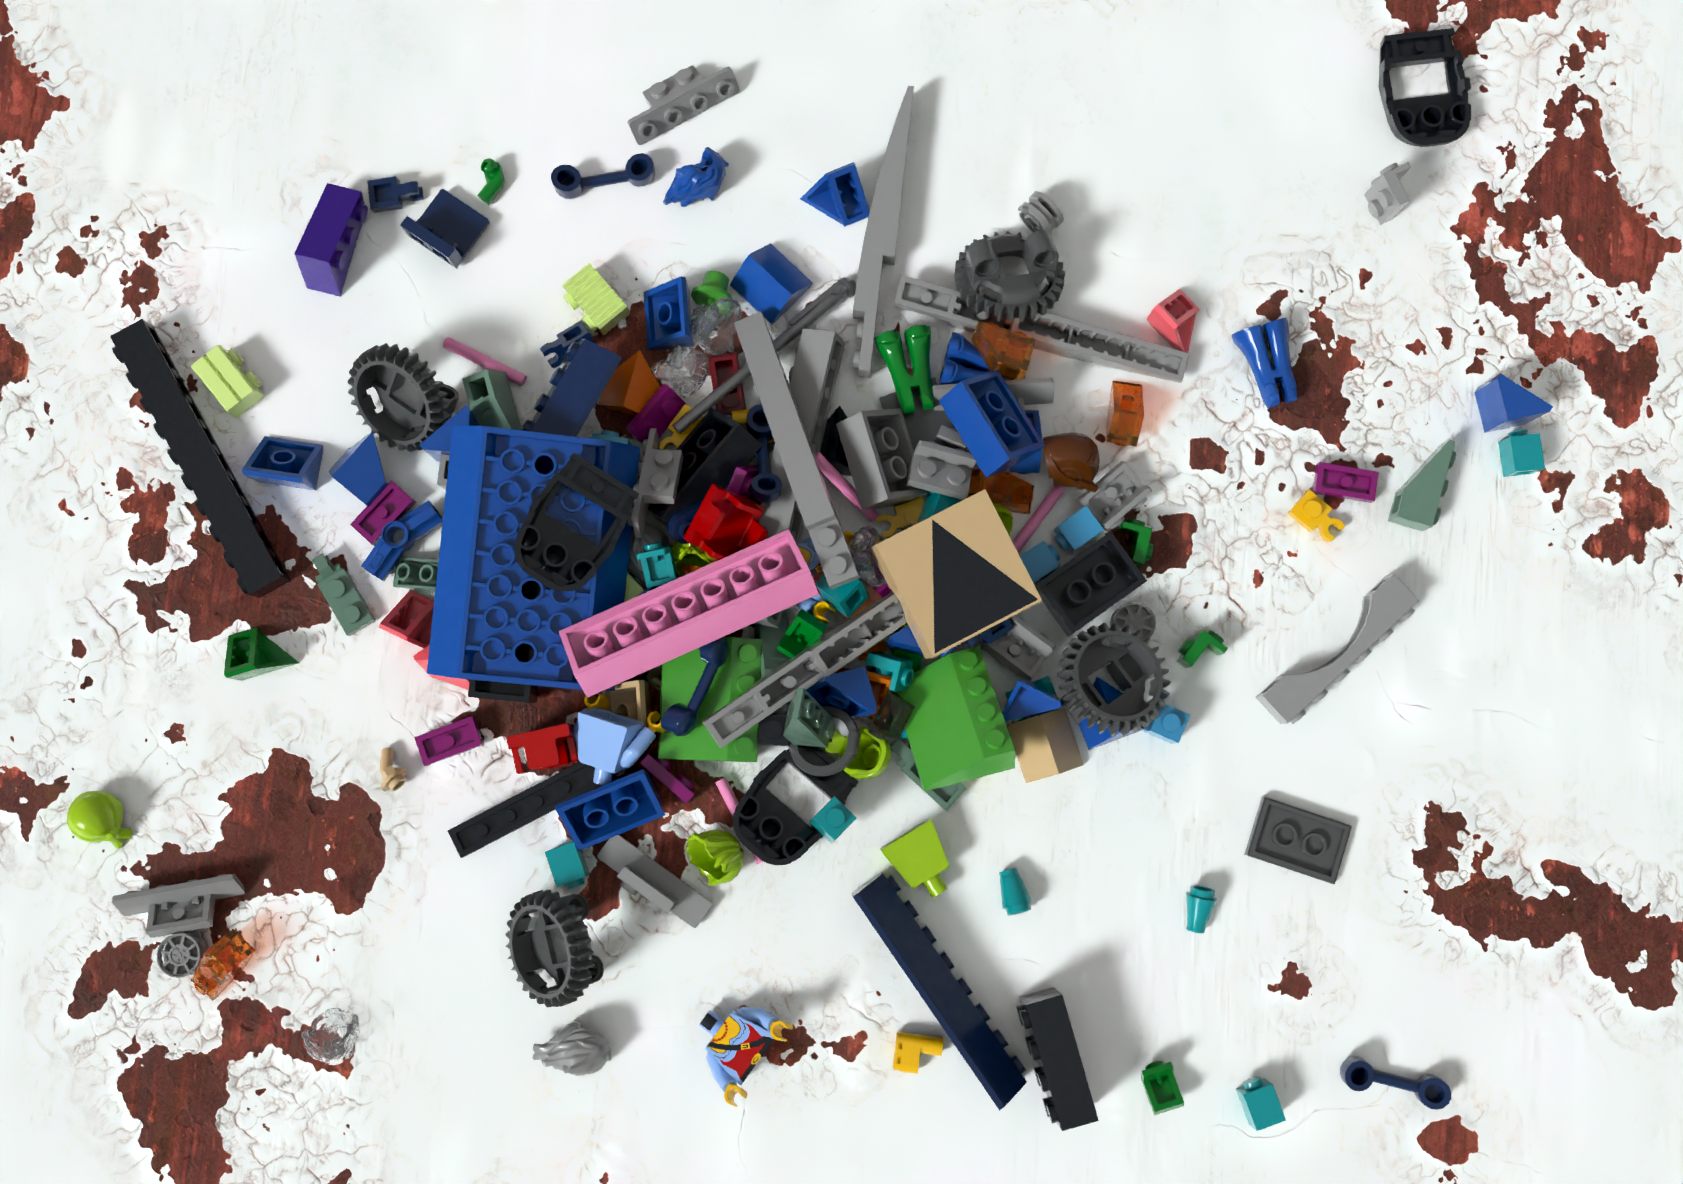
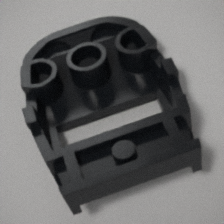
[1378,28,1471,147]
[514,453,639,592]
[733,745,859,865]

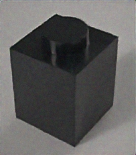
[758,714,789,747]

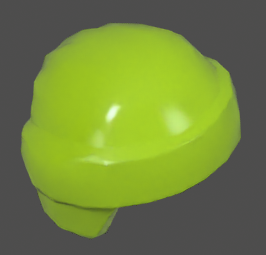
[825,727,891,779]
[67,791,132,849]

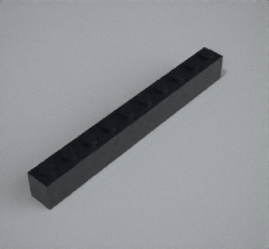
[110,319,291,598]

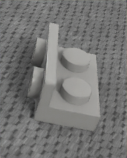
[907,440,976,500]

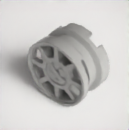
[1017,191,1064,234]
[1110,602,1156,645]
[157,931,209,978]

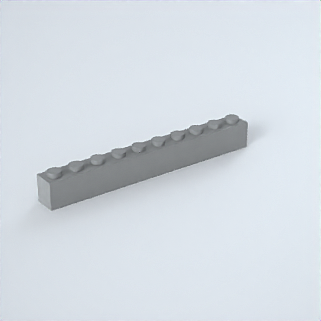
[753,329,845,628]

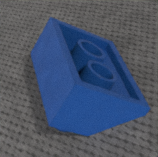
[939,370,1045,478]
[555,769,665,851]

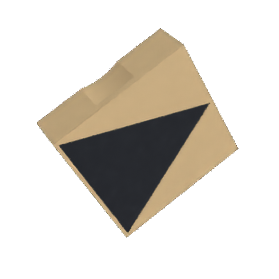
[869,489,1042,659]

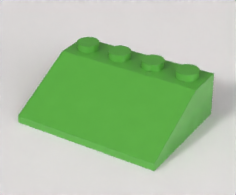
[658,637,762,762]
[893,646,1015,792]

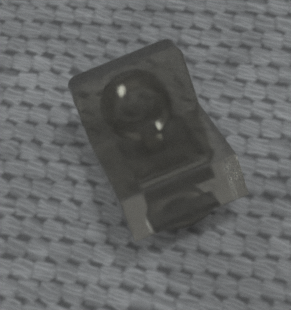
[860,691,915,740]

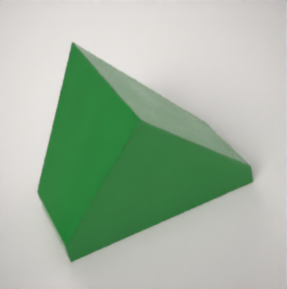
[224,627,299,681]

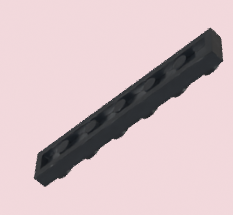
[448,762,628,858]

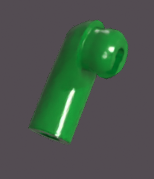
[477,158,505,205]

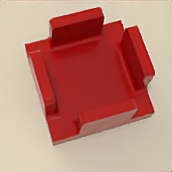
[683,484,768,560]
[506,723,579,774]

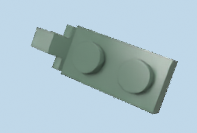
[312,553,376,636]
[890,739,967,811]

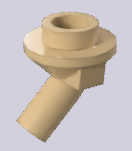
[380,748,407,792]

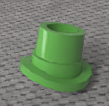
[691,271,732,313]

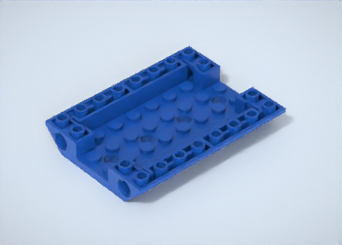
[427,425,640,691]

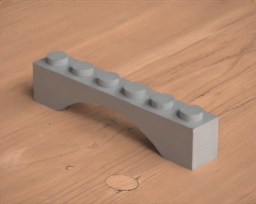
[1255,574,1420,724]

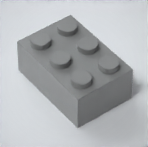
[836,408,927,510]

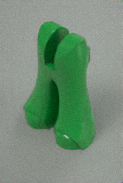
[874,325,935,414]

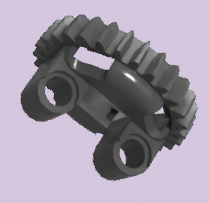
[954,230,1065,323]
[347,343,459,452]
[1057,623,1171,736]
[505,890,604,1007]

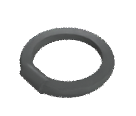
[789,706,861,777]

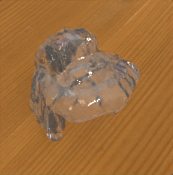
[691,297,742,356]
[651,345,709,398]
[850,526,887,587]
[301,1008,360,1066]

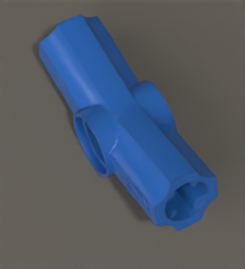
[361,500,443,582]

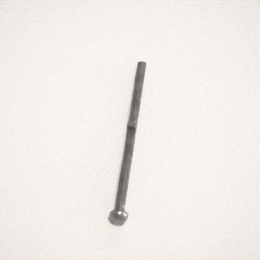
[672,277,856,434]

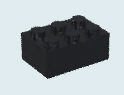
[1035,532,1147,637]

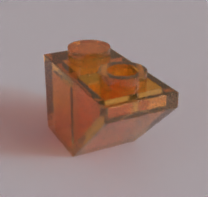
[971,321,1036,380]
[967,469,1034,514]
[191,929,255,1001]

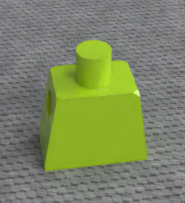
[880,819,950,898]

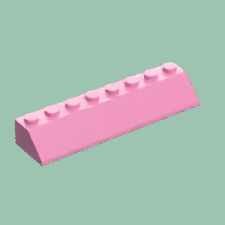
[559,529,819,698]

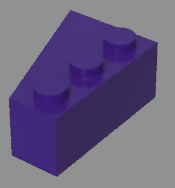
[294,183,368,297]

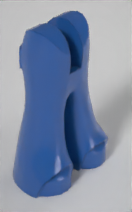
[1231,318,1298,409]
[938,332,1027,385]

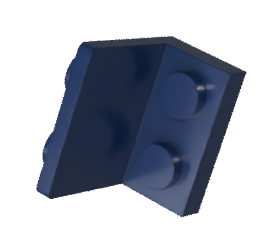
[400,189,490,269]

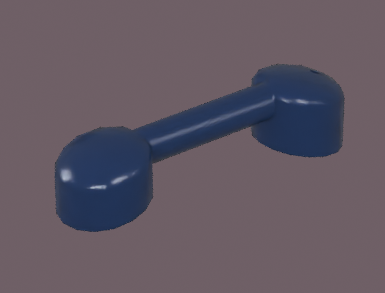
[551,153,655,199]
[746,404,782,503]
[661,637,729,737]
[1340,1056,1451,1110]

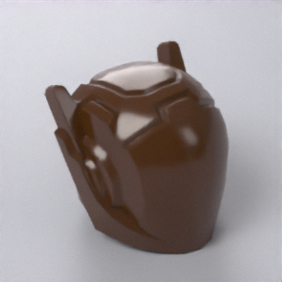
[1043,432,1100,492]

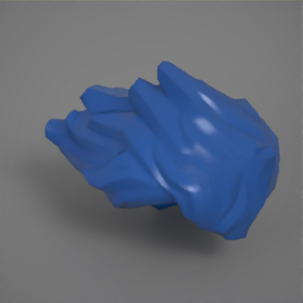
[663,147,729,207]

